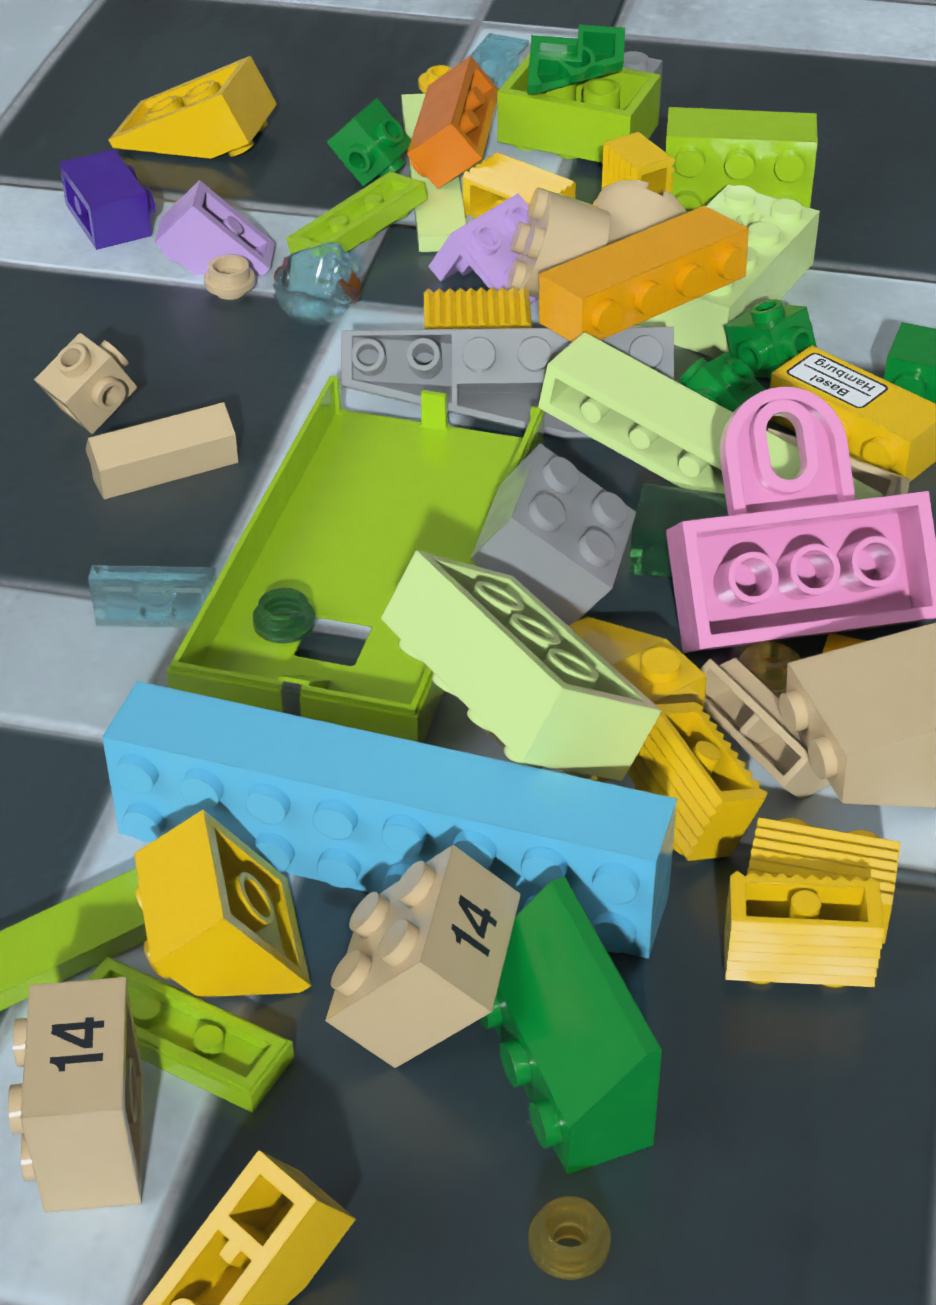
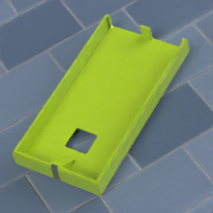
[166,376,545,743]

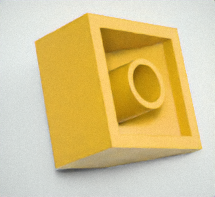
[134,809,311,997]

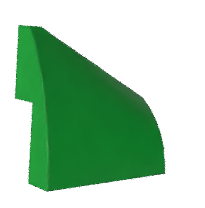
[527,24,625,94]

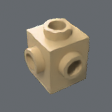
[34,333,137,434]

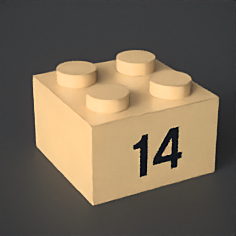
[325,845,521,1068]
[8,977,144,1213]

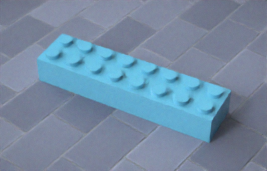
[102,681,677,959]

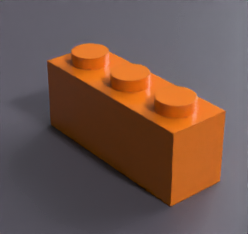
[407,55,499,189]

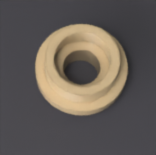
[204,255,255,300]

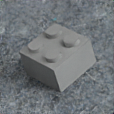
[470,443,636,625]

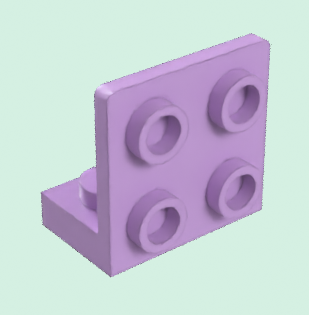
[428,193,539,305]

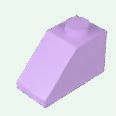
[155,180,275,275]

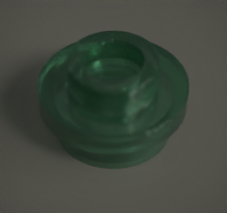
[253,588,315,643]

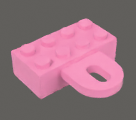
[666,387,936,653]

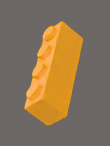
[539,206,749,342]

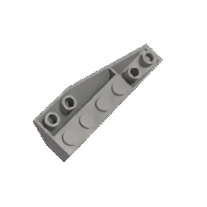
[341,327,674,440]

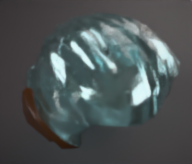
[273,242,362,326]

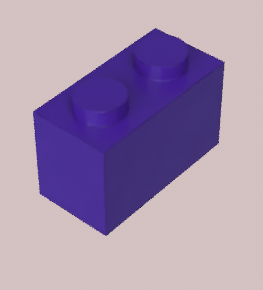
[59,149,156,250]

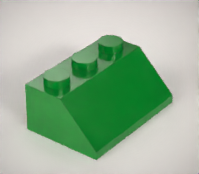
[479,877,662,1175]

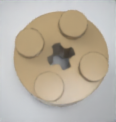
[506,187,610,299]

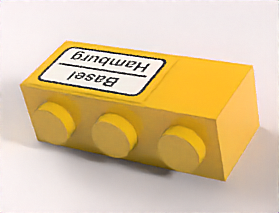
[769,345,936,482]

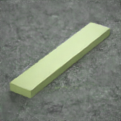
[401,94,466,252]

